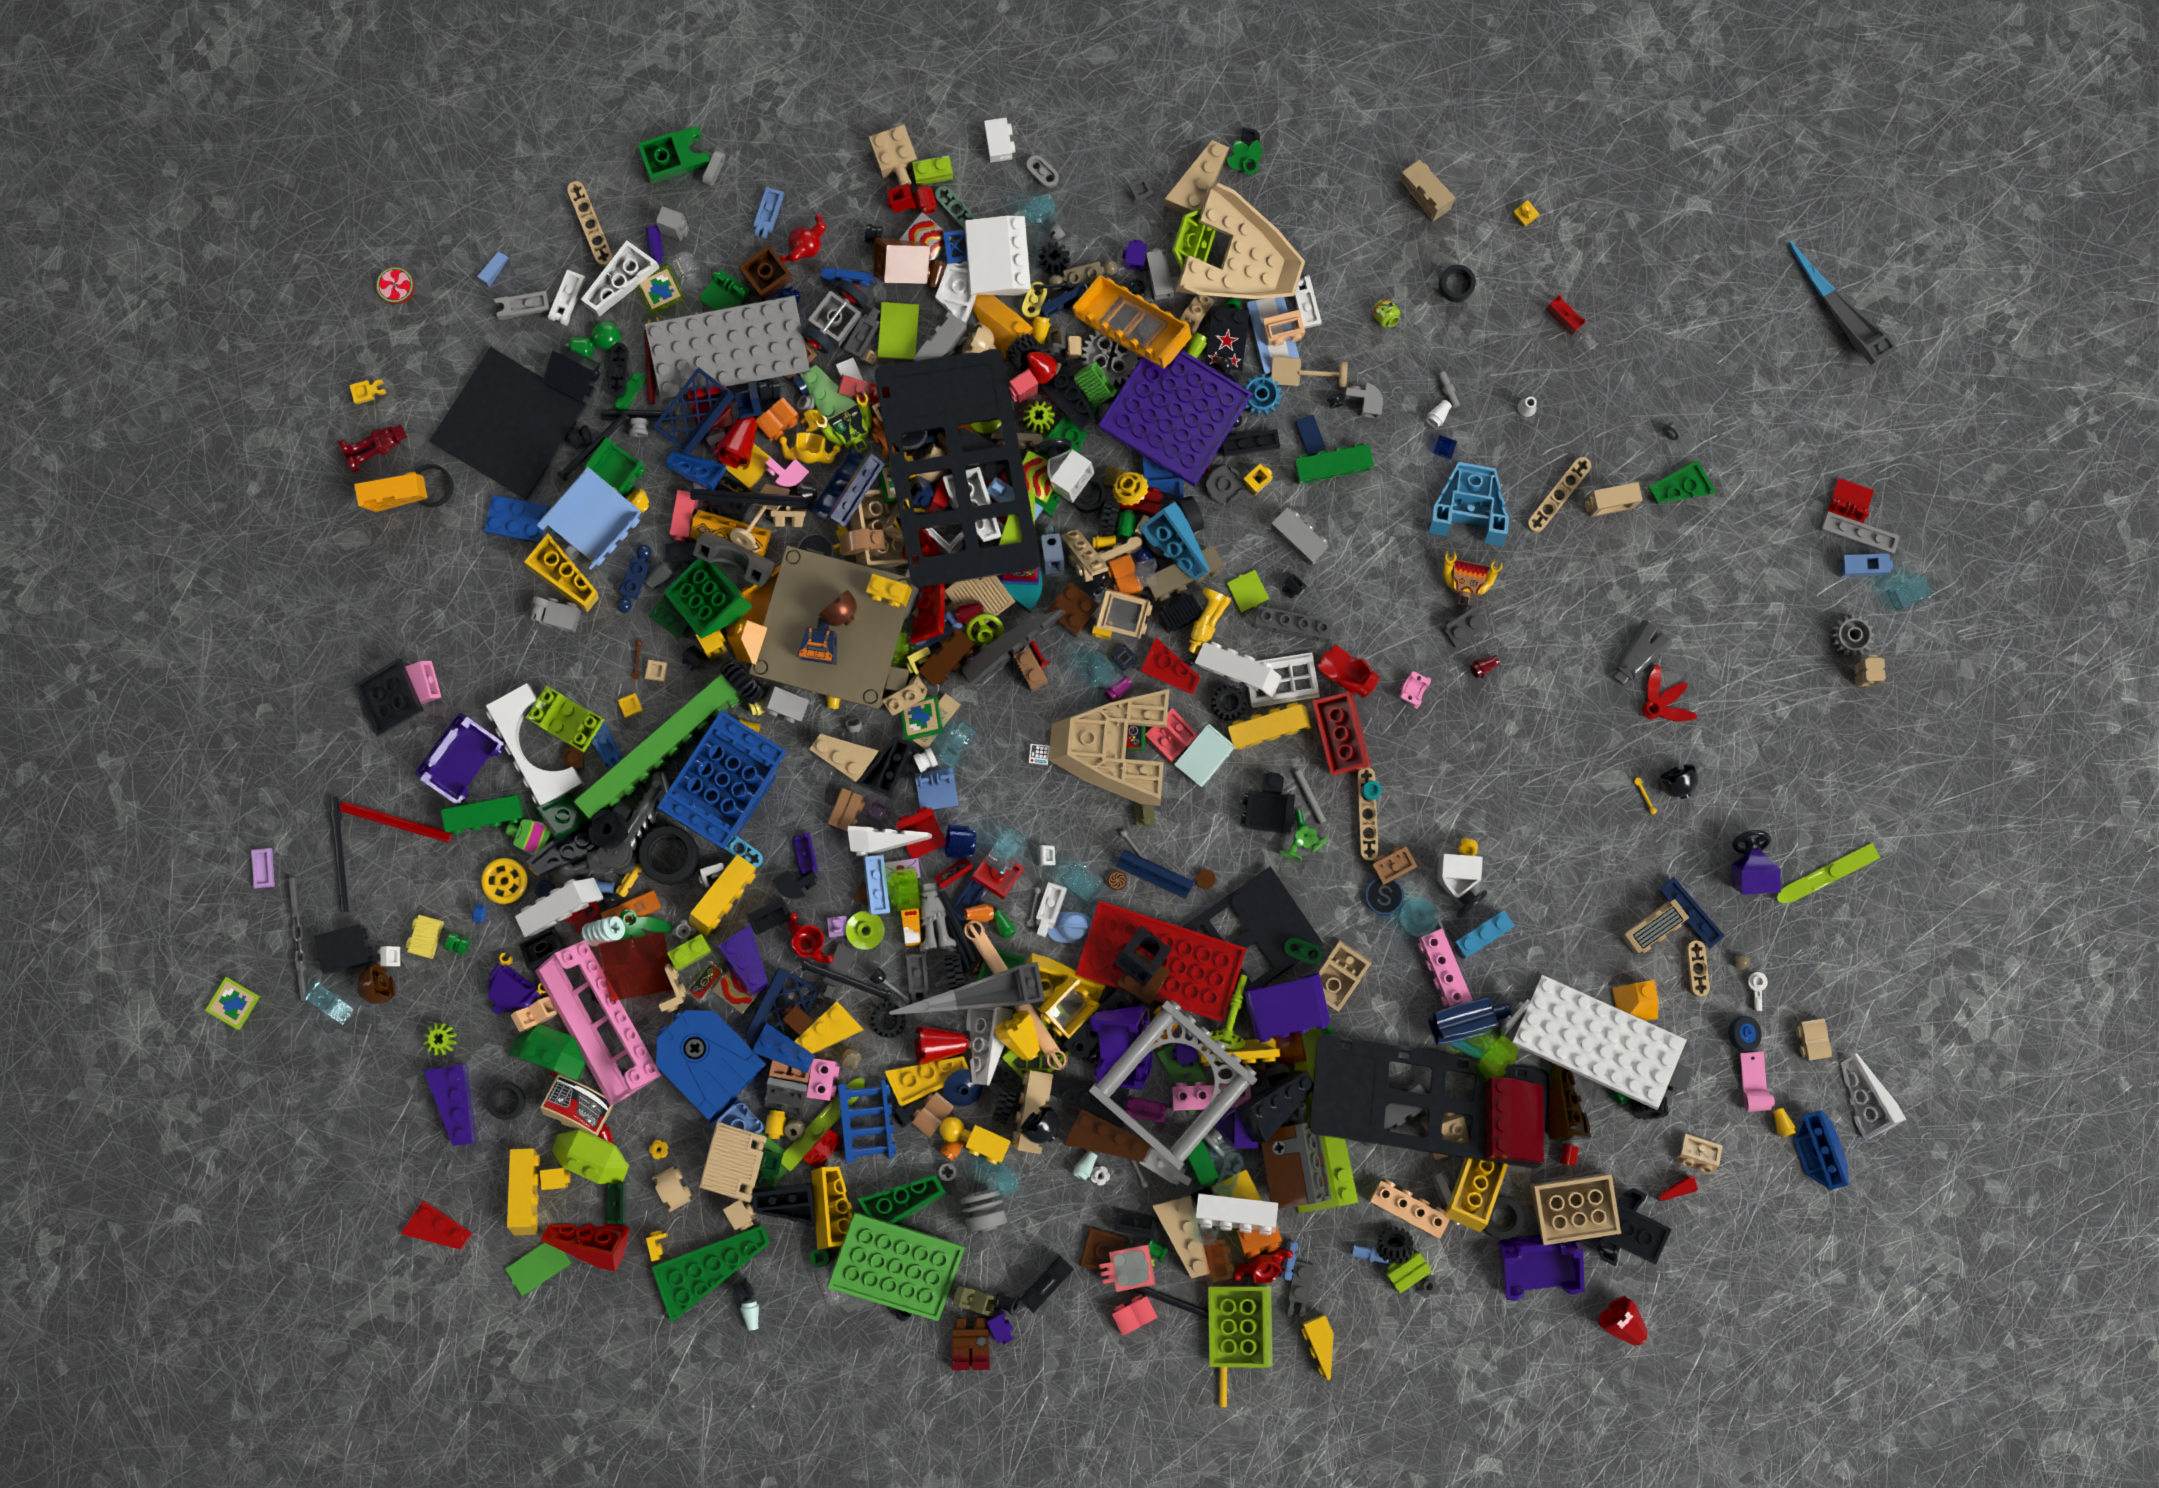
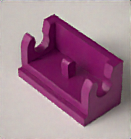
[1126,1096,1167,1123]

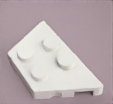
[935,261,977,324]

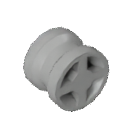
[629,418,648,437]

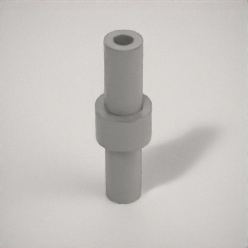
[1438,371,1460,409]

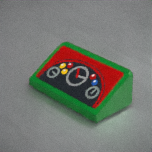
[1126,725,1146,751]

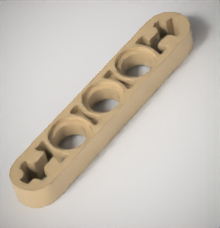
[568,181,613,267]
[1527,457,1591,533]
[1357,767,1378,861]

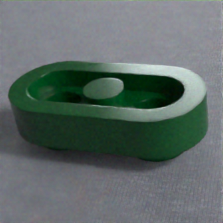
[1284,938,1322,964]

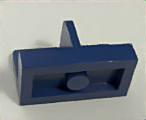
[735,381,762,419]

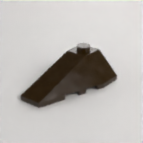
[1546,1063,1591,1141]

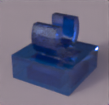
[1433,435,1457,460]

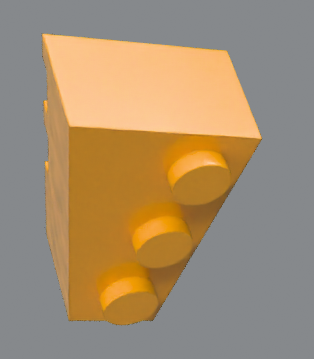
[354,472,428,512]

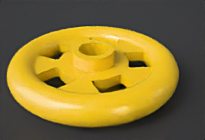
[481,858,527,904]

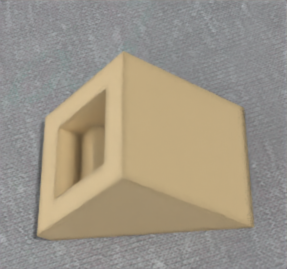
[860,349,878,366]

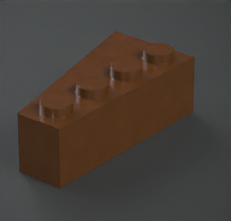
[1064,1109,1153,1163]

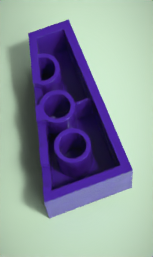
[424,1065,477,1146]

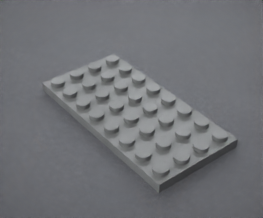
[645,295,810,399]

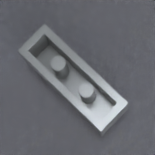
[1270,507,1329,566]

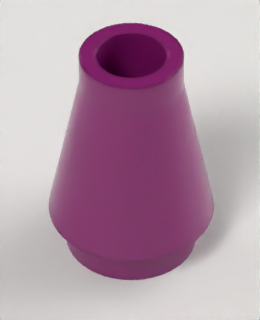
[1104,676,1132,702]

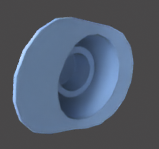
[1048,912,1092,943]

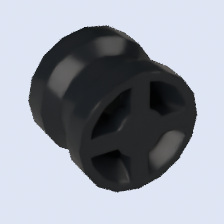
[865,224,883,243]
[732,1277,755,1302]

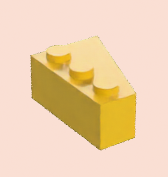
[794,1001,864,1054]

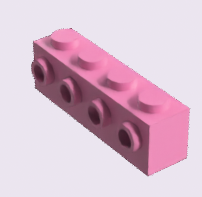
[1418,929,1473,1008]
[1171,1081,1251,1111]

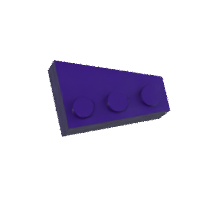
[717,925,768,998]

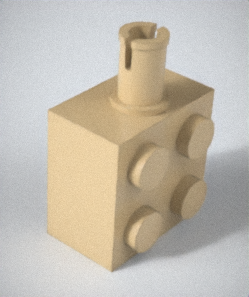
[869,125,917,186]

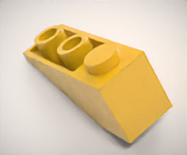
[1301,1314,1333,1380]

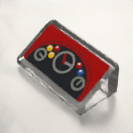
[687,961,725,1004]

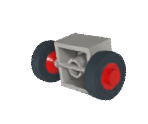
[801,279,868,354]

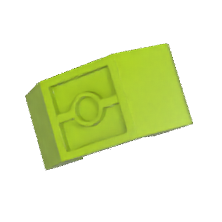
[526,685,605,752]

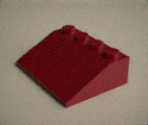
[1485,1077,1544,1163]

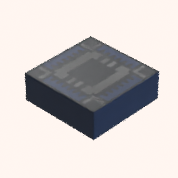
[1111,644,1138,672]

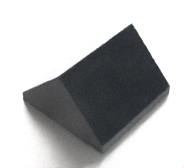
[520,927,565,971]

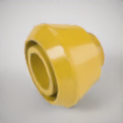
[626,489,649,513]

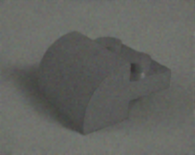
[765,1077,808,1116]

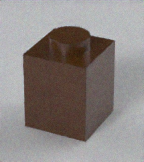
[782,1005,813,1035]

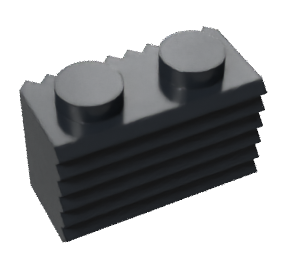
[1158,593,1203,634]

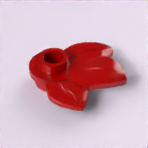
[564,902,600,932]

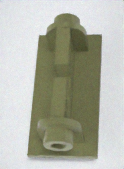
[1133,801,1156,827]

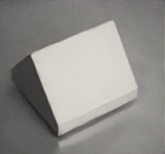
[1037,845,1055,866]

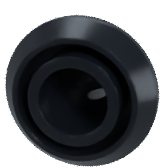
[797,481,818,507]

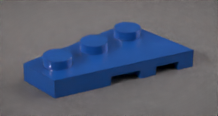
[753,1023,815,1073]

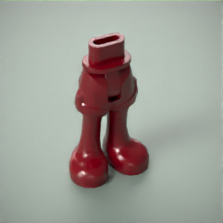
[338,424,408,473]

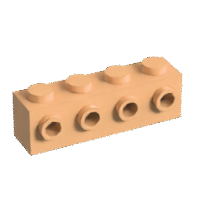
[1368,1179,1450,1239]

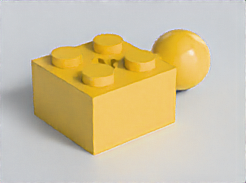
[939,1117,1011,1165]

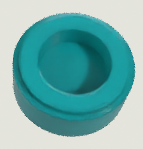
[1362,781,1382,800]

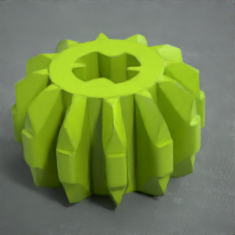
[1023,401,1055,434]
[423,1023,457,1056]

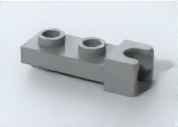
[494,291,550,320]

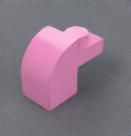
[764,458,809,488]

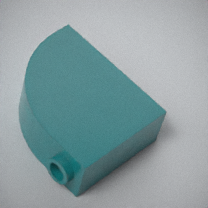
[997,571,1042,613]

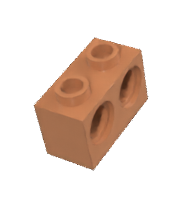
[768,1059,811,1083]

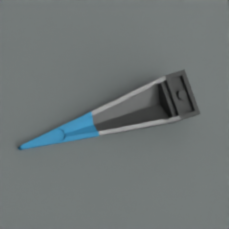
[1788,241,1897,365]

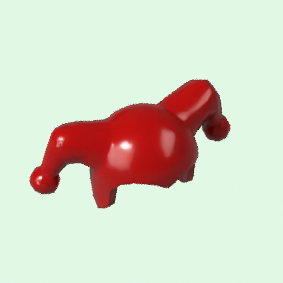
[780,214,827,263]
[788,912,834,963]
[1233,1248,1294,1284]

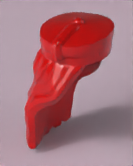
[1317,645,1380,698]

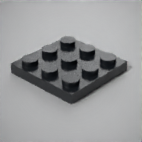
[354,659,424,736]

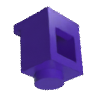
[987,1311,1013,1344]

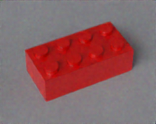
[1312,691,1372,776]

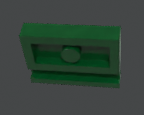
[648,594,690,639]

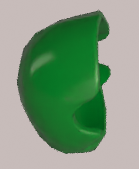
[591,321,622,351]

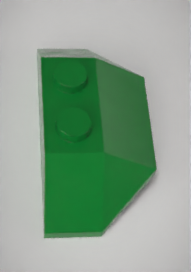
[508,1024,586,1081]

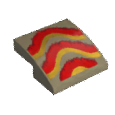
[712,969,768,1014]

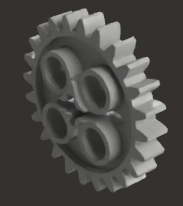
[1081,326,1142,386]

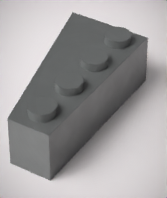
[1363,1083,1427,1146]

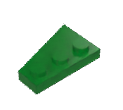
[1648,460,1717,504]

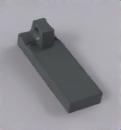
[817,943,857,1004]

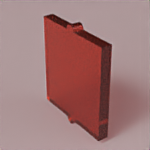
[1272,1031,1307,1066]

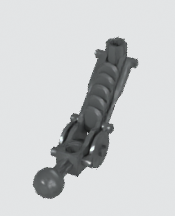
[552,772,670,886]

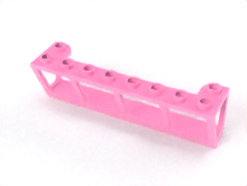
[535,940,661,1106]

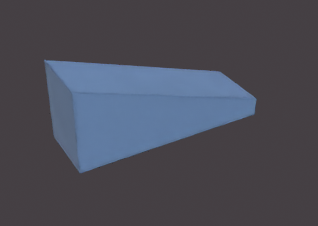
[477,251,509,287]

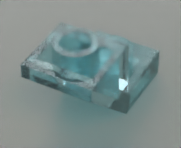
[306,982,354,1025]

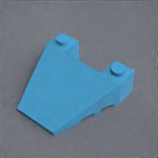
[1428,462,1509,547]

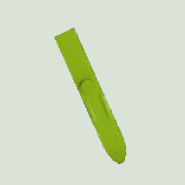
[1776,842,1881,903]
[781,1078,865,1172]

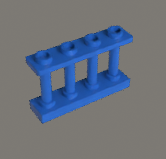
[837,1080,896,1164]

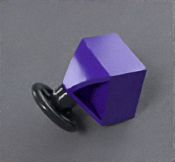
[1732,830,1781,895]

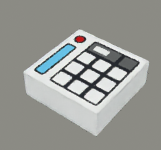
[1029,744,1050,766]

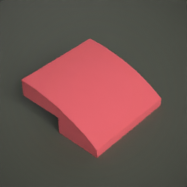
[1145,708,1198,764]

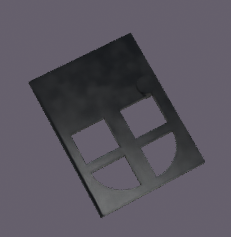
[1182,866,1324,1011]

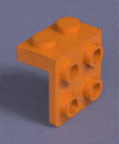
[1237,1224,1282,1259]

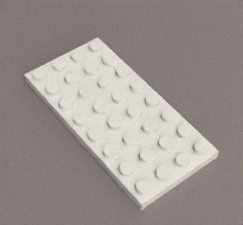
[1512,975,1687,1110]

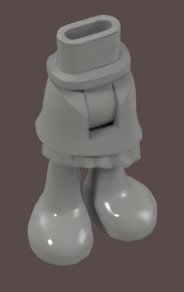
[920,883,956,952]

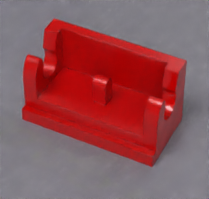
[1546,294,1587,335]

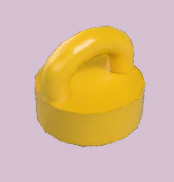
[1458,838,1478,856]

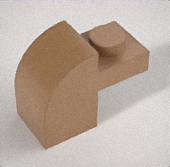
[839,528,886,555]

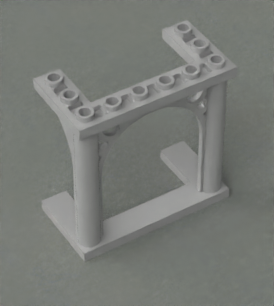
[1089,1000,1257,1170]

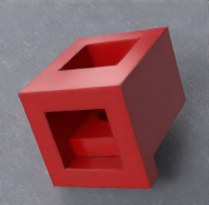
[886,184,917,213]

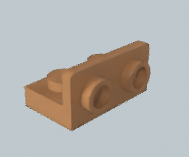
[1371,846,1418,885]

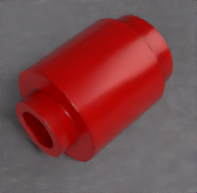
[914,185,937,215]

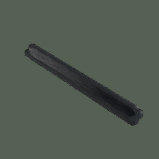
[690,489,805,507]

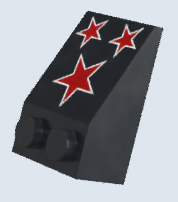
[1205,306,1250,371]

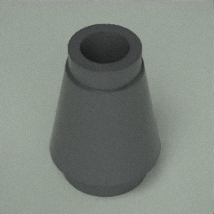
[645,561,674,589]

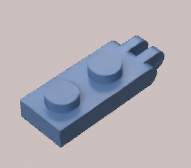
[753,187,785,239]

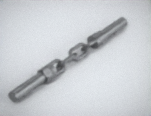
[288,878,308,1001]

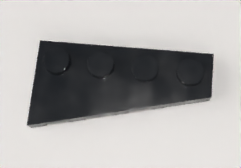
[1038,356,1097,433]
[525,821,600,878]
[1050,1075,1129,1128]

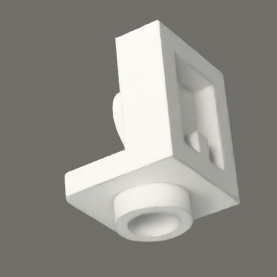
[698,863,725,889]

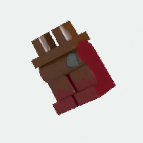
[952,1317,990,1371]

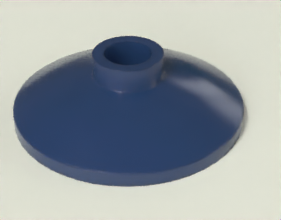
[944,1069,982,1106]

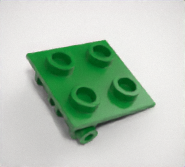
[699,269,751,310]

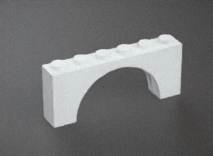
[486,683,585,806]

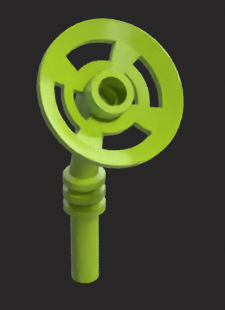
[1209,975,1248,1051]

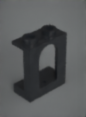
[1113,926,1172,986]

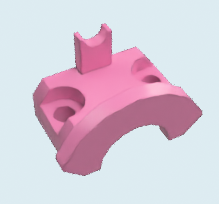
[1399,671,1431,709]

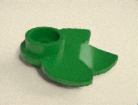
[1227,140,1262,175]

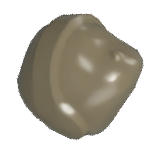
[841,1048,862,1070]
[784,1119,806,1141]

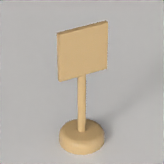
[1271,357,1348,388]
[730,484,790,550]

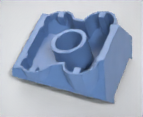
[709,1097,765,1134]

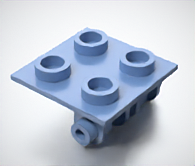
[915,768,959,810]

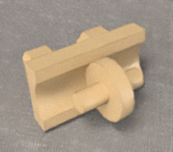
[771,506,807,527]

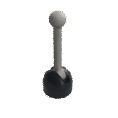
[869,967,911,1004]

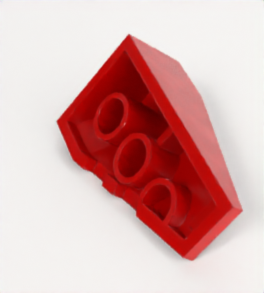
[541,1223,630,1272]

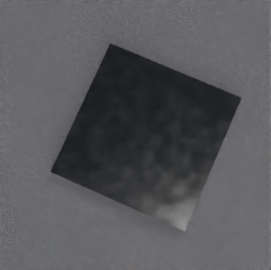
[429,346,587,500]

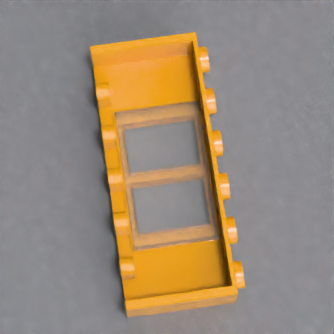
[1072,275,1192,369]

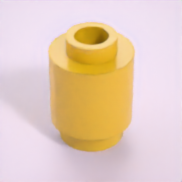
[765,1110,786,1139]

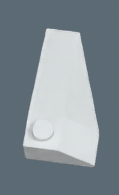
[1841,1054,1906,1140]

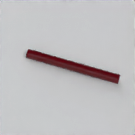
[644,329,655,405]

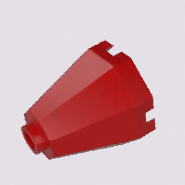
[1598,1296,1648,1346]

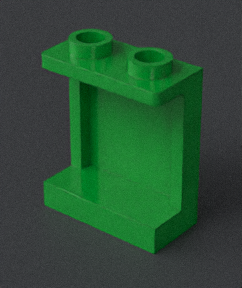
[584,437,646,497]

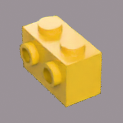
[866,574,912,608]
[696,630,727,660]

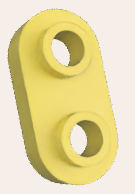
[1022,282,1047,319]

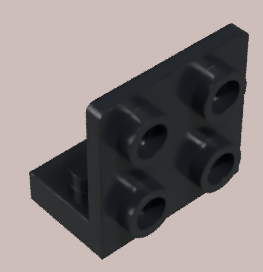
[705,476,755,522]

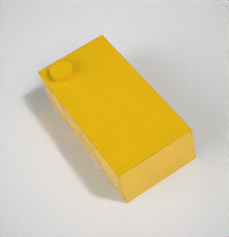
[1444,1158,1508,1232]

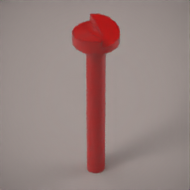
[1030,640,1050,669]

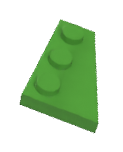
[800,365,857,420]

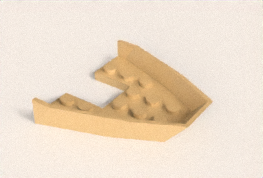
[1175,183,1305,299]
[1048,689,1169,806]

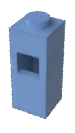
[1839,554,1893,577]

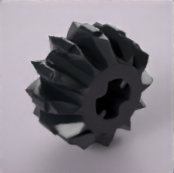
[1039,242,1070,274]

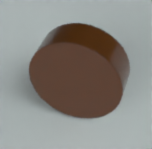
[1196,870,1216,889]

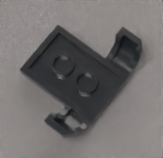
[1598,1188,1672,1266]

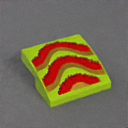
[1012,451,1053,503]

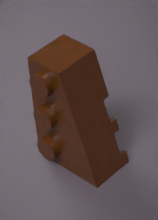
[918,628,975,687]

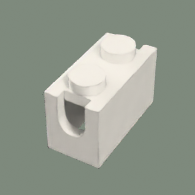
[984,118,1015,163]

